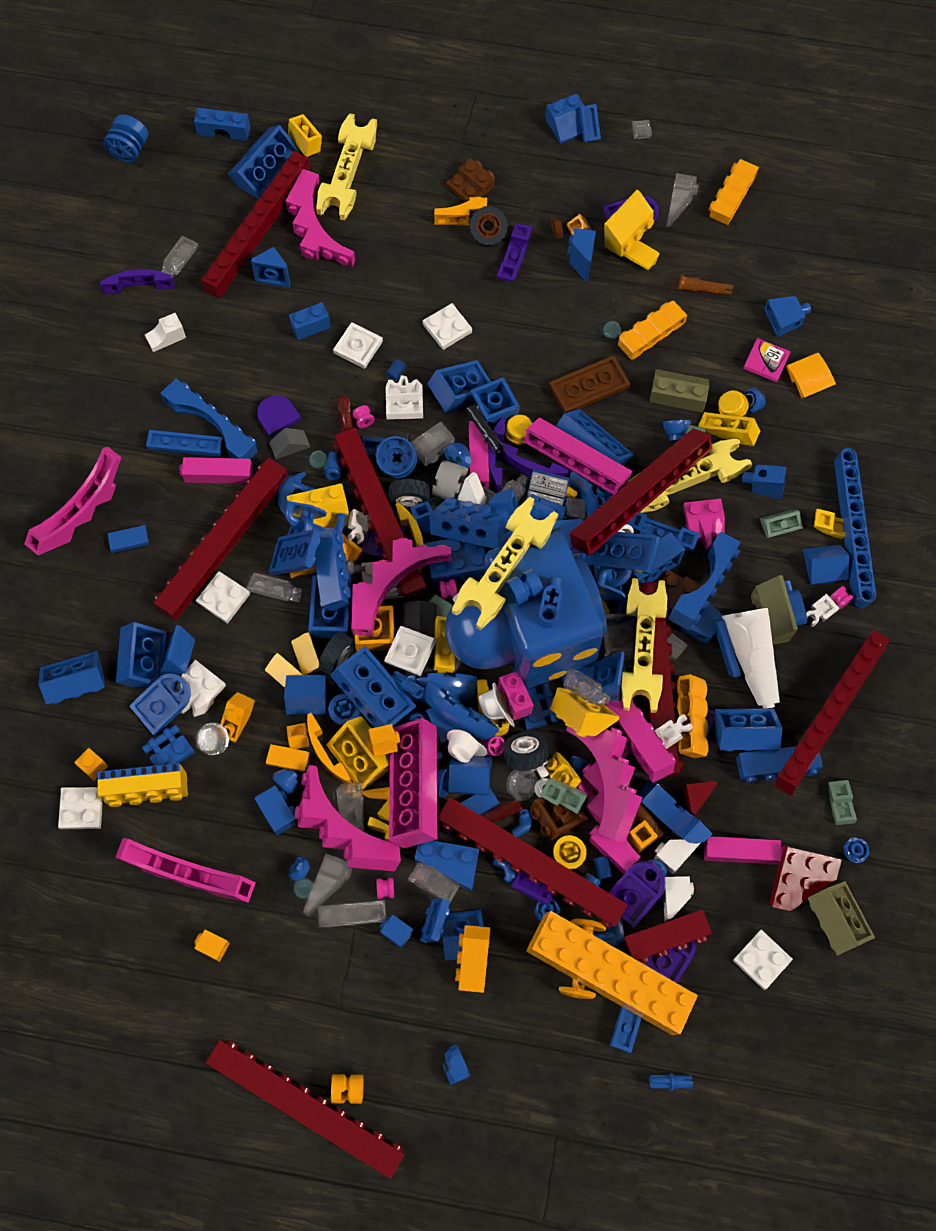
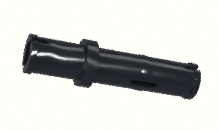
[465,405,505,454]

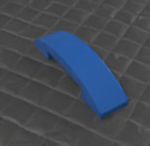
[627,512,700,551]

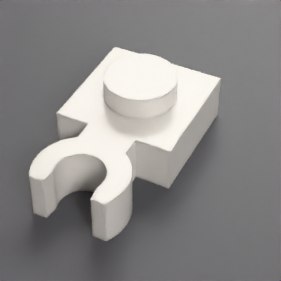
[348,509,369,544]
[806,594,839,627]
[655,715,693,749]

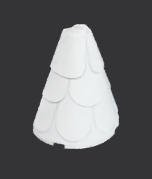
[722,608,780,709]

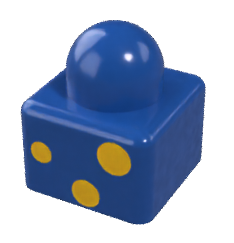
[445,527,607,689]

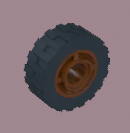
[469,206,508,247]

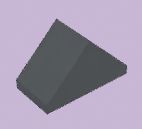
[269,428,310,459]

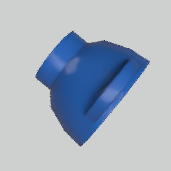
[663,420,691,441]
[437,767,449,798]

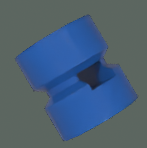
[505,568,544,605]

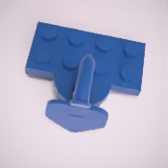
[269,501,347,575]
[580,532,660,622]

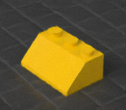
[604,190,654,257]
[287,483,350,529]
[550,687,619,737]
[326,716,390,791]

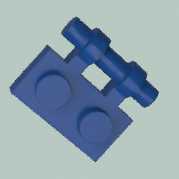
[523,684,559,730]
[142,725,194,766]
[420,898,450,943]

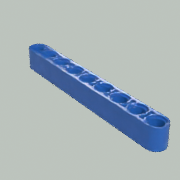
[834,448,876,609]

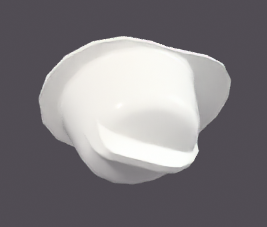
[479,683,515,727]
[447,730,487,763]

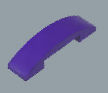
[497,223,532,283]
[100,269,175,295]
[488,418,505,493]
[499,442,570,477]

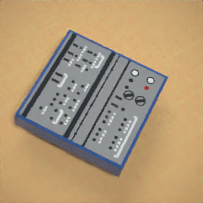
[526,469,570,506]

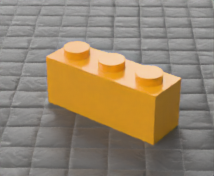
[455,925,490,993]

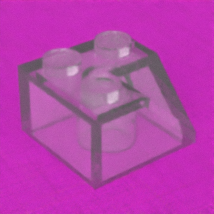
[602,613,645,659]

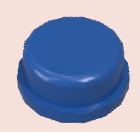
[328,693,361,725]

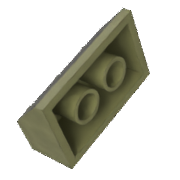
[649,369,709,412]
[751,575,798,645]
[808,881,875,956]

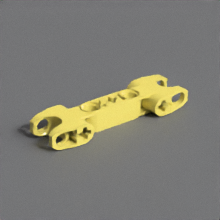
[316,114,377,220]
[629,439,752,513]
[452,497,558,630]
[621,578,667,713]

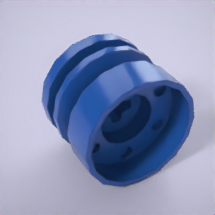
[103,115,149,162]
[376,436,418,479]

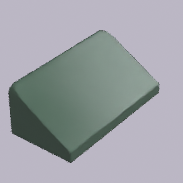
[760,509,803,538]

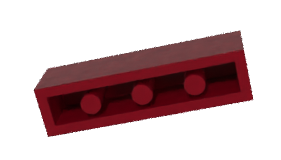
[622,910,712,964]

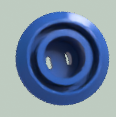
[744,388,765,413]
[272,768,298,794]

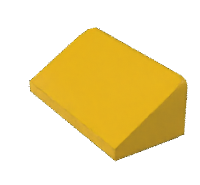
[623,240,659,270]
[291,632,322,675]
[265,653,303,687]

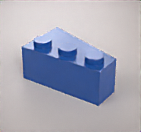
[415,841,479,894]

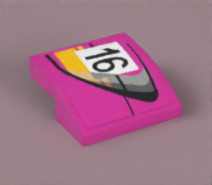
[743,338,790,382]

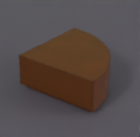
[550,217,564,239]

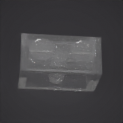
[411,422,454,466]

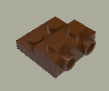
[446,158,495,202]
[662,570,703,614]
[530,797,588,841]

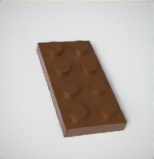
[549,355,630,413]

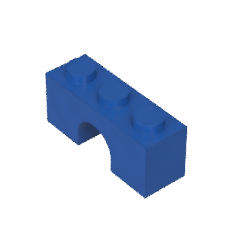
[194,108,250,141]

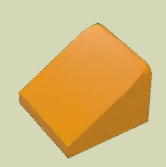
[566,214,591,235]
[286,723,310,749]

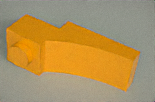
[435,197,487,225]

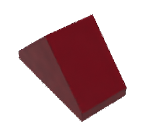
[684,781,718,816]

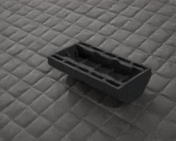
[397,601,437,677]

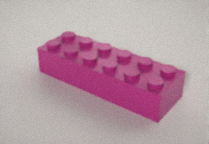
[389,718,437,848]

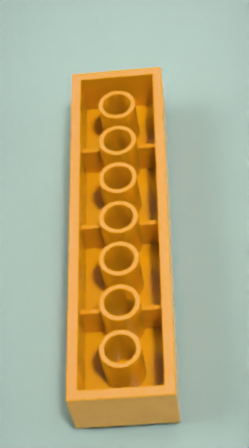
[526,911,698,1035]

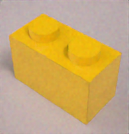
[288,114,322,157]

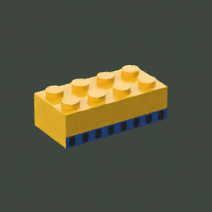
[97,763,188,807]

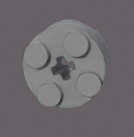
[432,460,468,499]

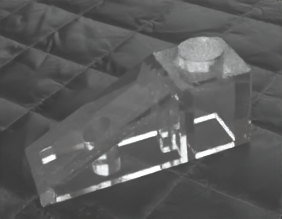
[667,173,699,227]
[336,782,364,832]
[303,854,352,917]
[318,900,386,927]

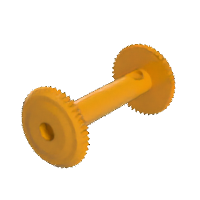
[559,919,606,999]

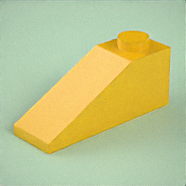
[698,412,760,446]

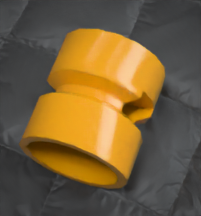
[331,1074,364,1104]

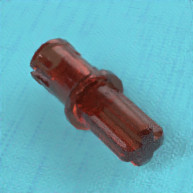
[338,395,353,432]
[481,800,522,823]

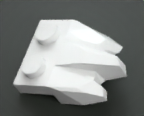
[386,375,423,419]
[175,660,226,717]

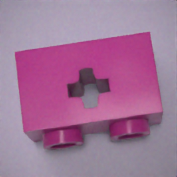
[497,671,534,721]

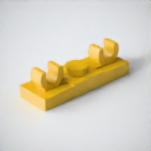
[434,616,455,674]

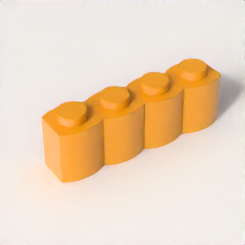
[709,159,759,225]
[618,301,688,360]
[677,674,708,758]

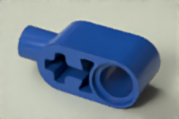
[538,577,562,628]
[784,581,807,625]

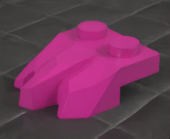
[683,499,725,550]

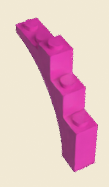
[286,169,355,267]
[25,447,122,555]
[352,538,452,635]
[566,726,643,843]
[581,745,640,874]
[295,765,401,871]
[115,838,255,903]

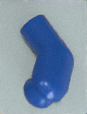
[510,809,532,838]
[493,859,518,883]

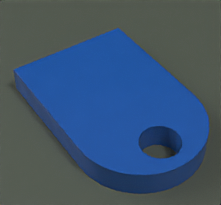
[130,674,191,735]

